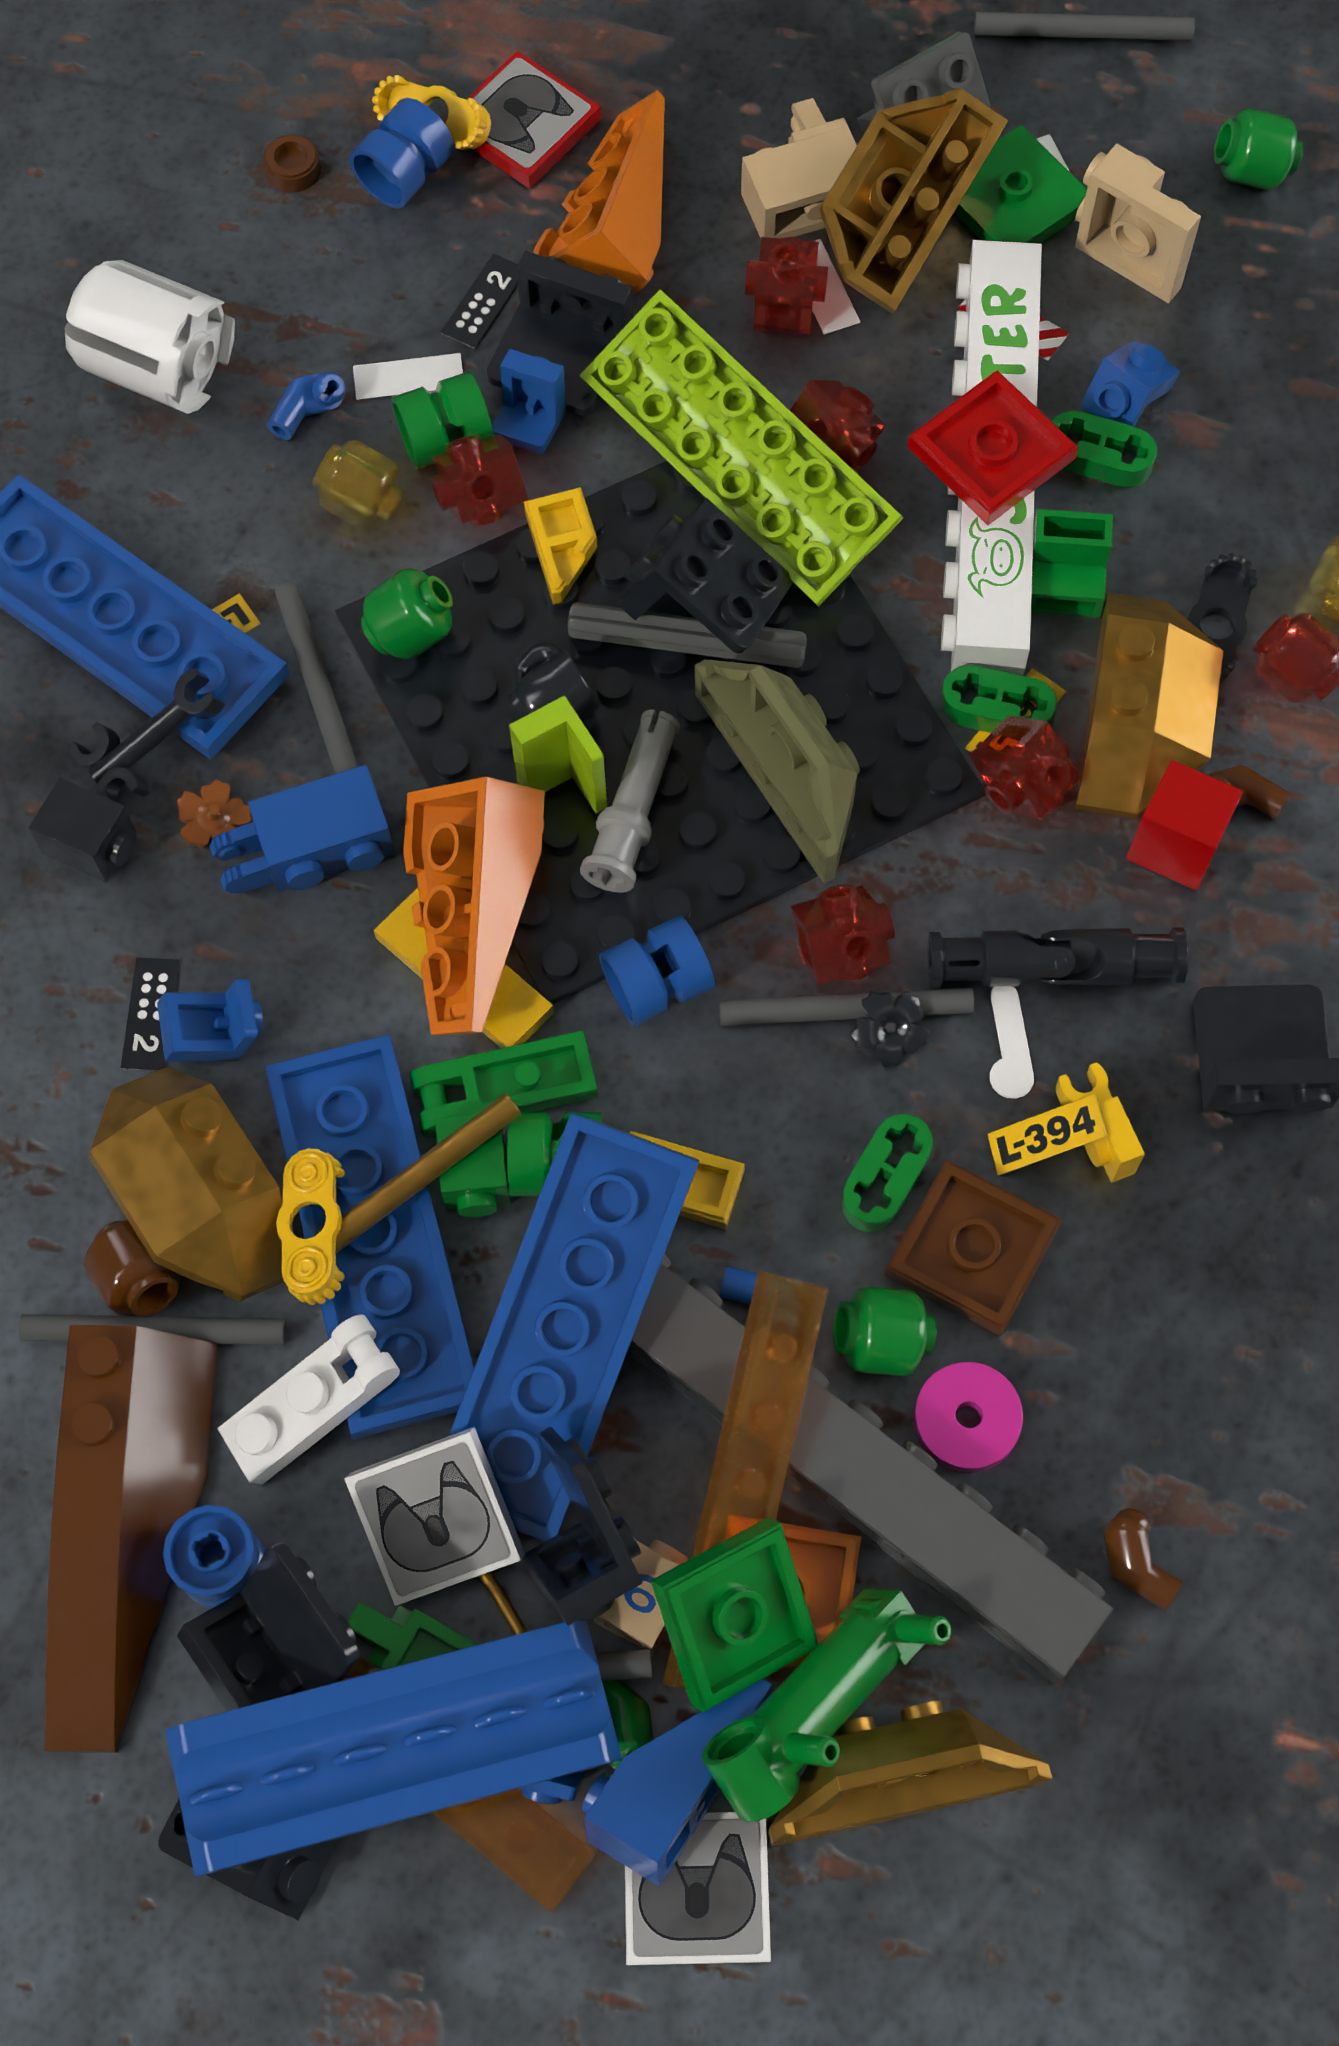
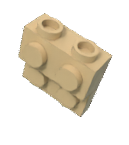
[1075,143,1201,303]

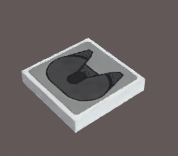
[344,1427,525,1606]
[625,1812,771,1966]

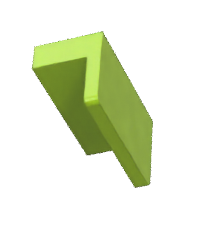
[509,695,607,814]

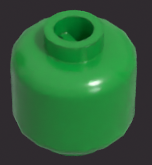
[1214,108,1303,190]
[361,568,453,660]
[833,1286,937,1376]

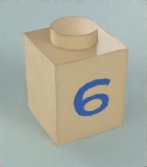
[593,1539,689,1656]

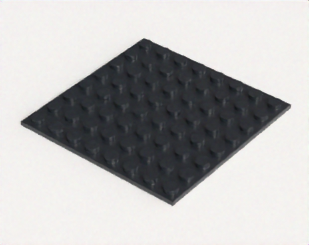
[335,461,985,1005]

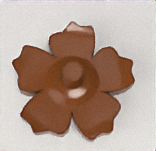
[177,779,252,849]

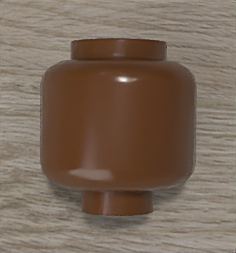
[84,1220,182,1317]

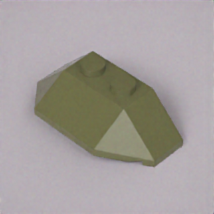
[695,659,860,884]

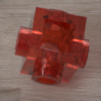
[745,237,828,334]
[790,380,887,471]
[430,434,529,526]
[968,715,1081,819]
[791,884,895,985]

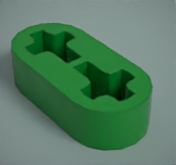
[1052,410,1157,488]
[942,665,1057,741]
[842,1114,933,1232]

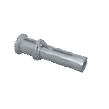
[580,710,680,893]

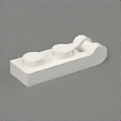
[217,1315,400,1485]

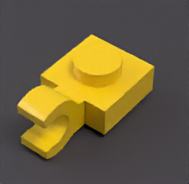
[1056,1062,1145,1183]

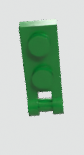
[409,1030,598,1138]

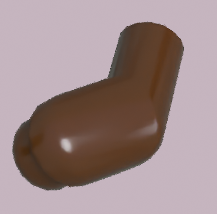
[1207,765,1292,820]
[1104,1508,1183,1611]

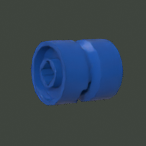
[349,97,455,209]
[599,915,715,1027]
[163,1505,266,1609]

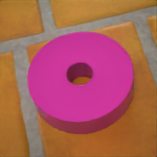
[913,1362,1023,1474]

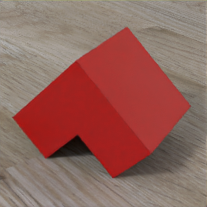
[1126,759,1243,891]

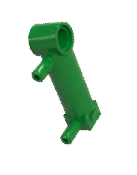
[701,1589,951,1822]

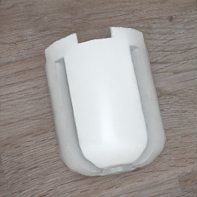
[65,260,235,414]

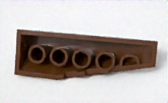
[45,1325,218,1753]

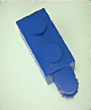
[209,764,395,894]

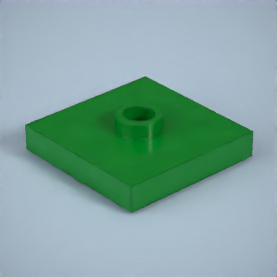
[954,125,1087,244]
[650,1517,819,1713]

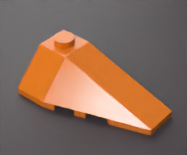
[533,90,665,294]

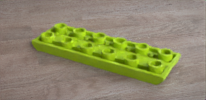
[579,289,903,607]

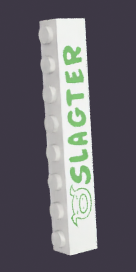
[941,240,1042,676]

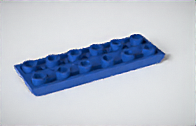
[165,1620,622,1877]

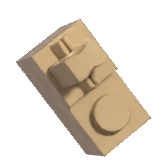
[741,98,857,246]

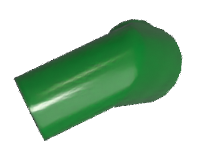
[602,1680,653,1770]

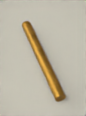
[336,1093,522,1253]

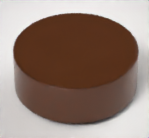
[263,134,321,192]

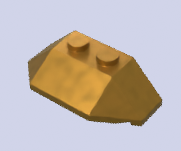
[819,88,1008,314]
[1075,592,1223,819]
[88,1067,284,1302]
[768,1701,1052,1847]

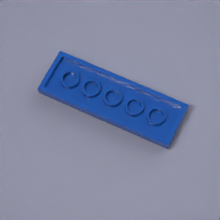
[0,474,290,760]
[265,1034,474,1440]
[449,1112,699,1542]

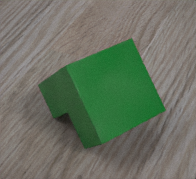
[1031,509,1113,618]

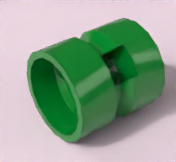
[391,371,494,470]
[507,1112,603,1197]

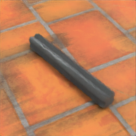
[568,602,807,668]

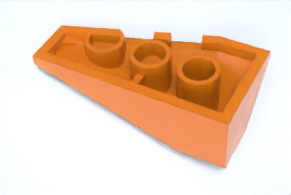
[403,777,545,1036]

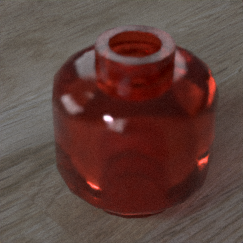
[1253,612,1339,703]

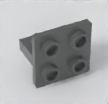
[857,32,992,135]

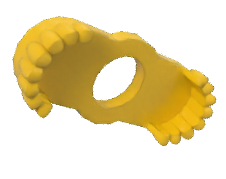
[372,75,491,150]
[276,1148,345,1305]

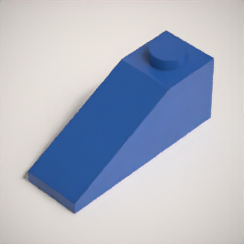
[582,1679,772,1887]

